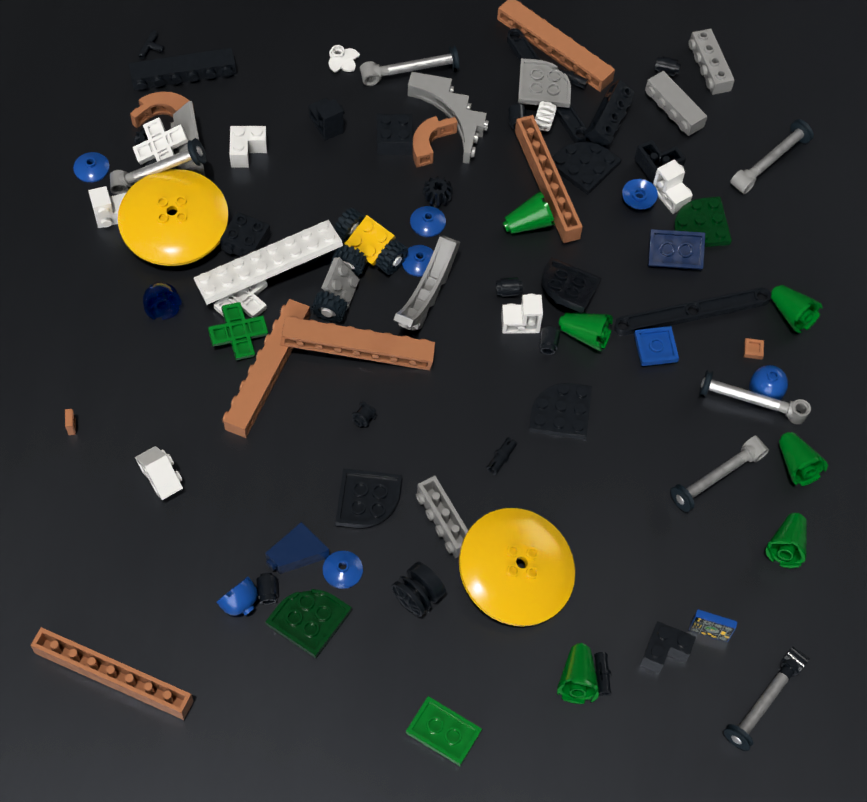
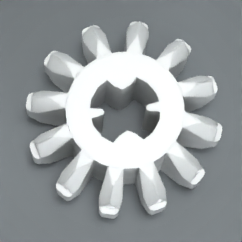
[535,101,556,132]

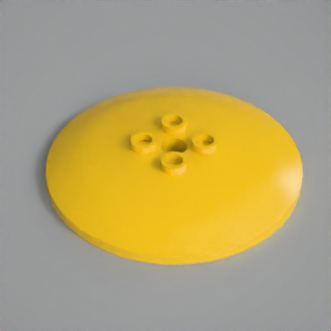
[118,169,229,266]
[459,508,575,626]

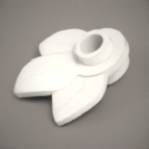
[328,45,360,73]

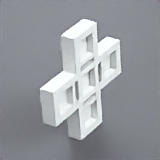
[133,117,188,165]
[214,280,268,318]

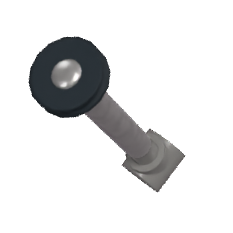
[360,45,460,86]
[730,119,814,194]
[110,138,206,195]
[699,369,811,424]
[670,435,769,512]

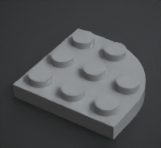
[518,58,571,108]

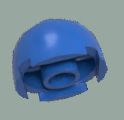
[749,365,788,400]
[216,577,258,616]

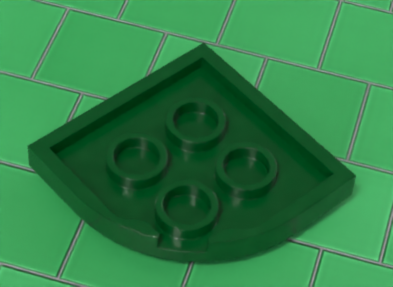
[674,197,732,247]
[265,589,352,658]

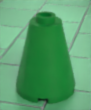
[502,192,555,234]
[771,285,822,333]
[559,313,613,351]
[779,432,828,486]
[766,513,807,568]
[557,643,599,704]

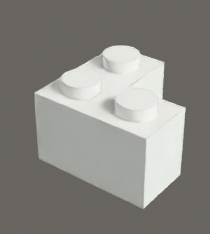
[229,126,267,168]
[653,159,693,214]
[88,186,127,228]
[501,293,543,333]
[135,446,183,500]

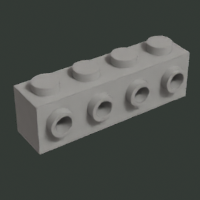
[689,28,735,95]
[645,71,707,136]
[416,476,468,558]

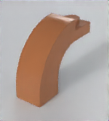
[130,92,195,128]
[412,116,458,168]

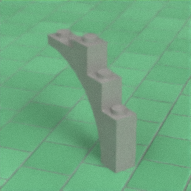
[408,72,489,164]
[394,235,460,331]

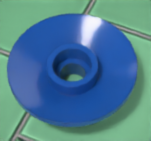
[73,152,110,182]
[622,179,658,209]
[410,206,446,237]
[402,245,434,277]
[323,551,363,589]

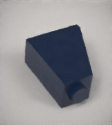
[265,522,329,574]

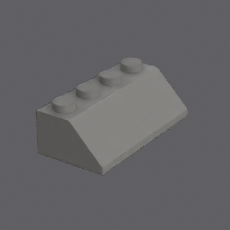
[171,101,205,176]

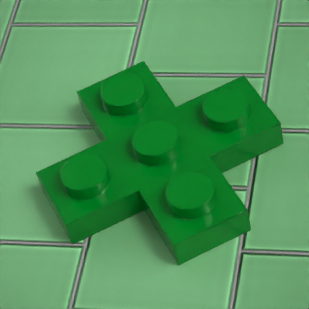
[208,302,268,360]

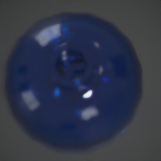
[143,282,181,320]

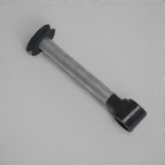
[723,646,810,751]

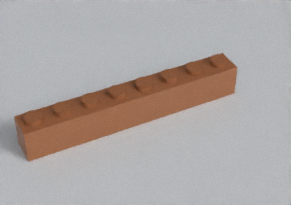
[497,0,615,92]
[515,115,583,243]
[222,299,310,438]
[280,316,435,371]
[30,627,194,720]

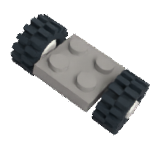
[311,245,367,323]

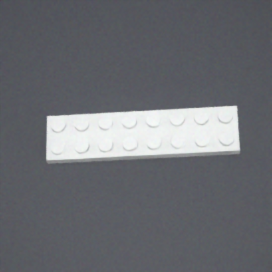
[194,220,343,305]

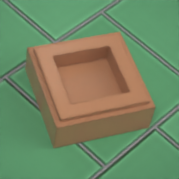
[744,338,764,360]
[65,409,76,435]

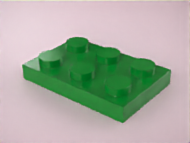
[406,696,482,766]

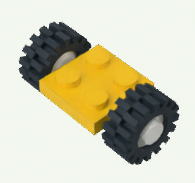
[334,207,408,275]

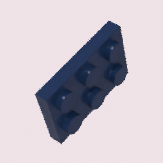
[648,229,705,270]

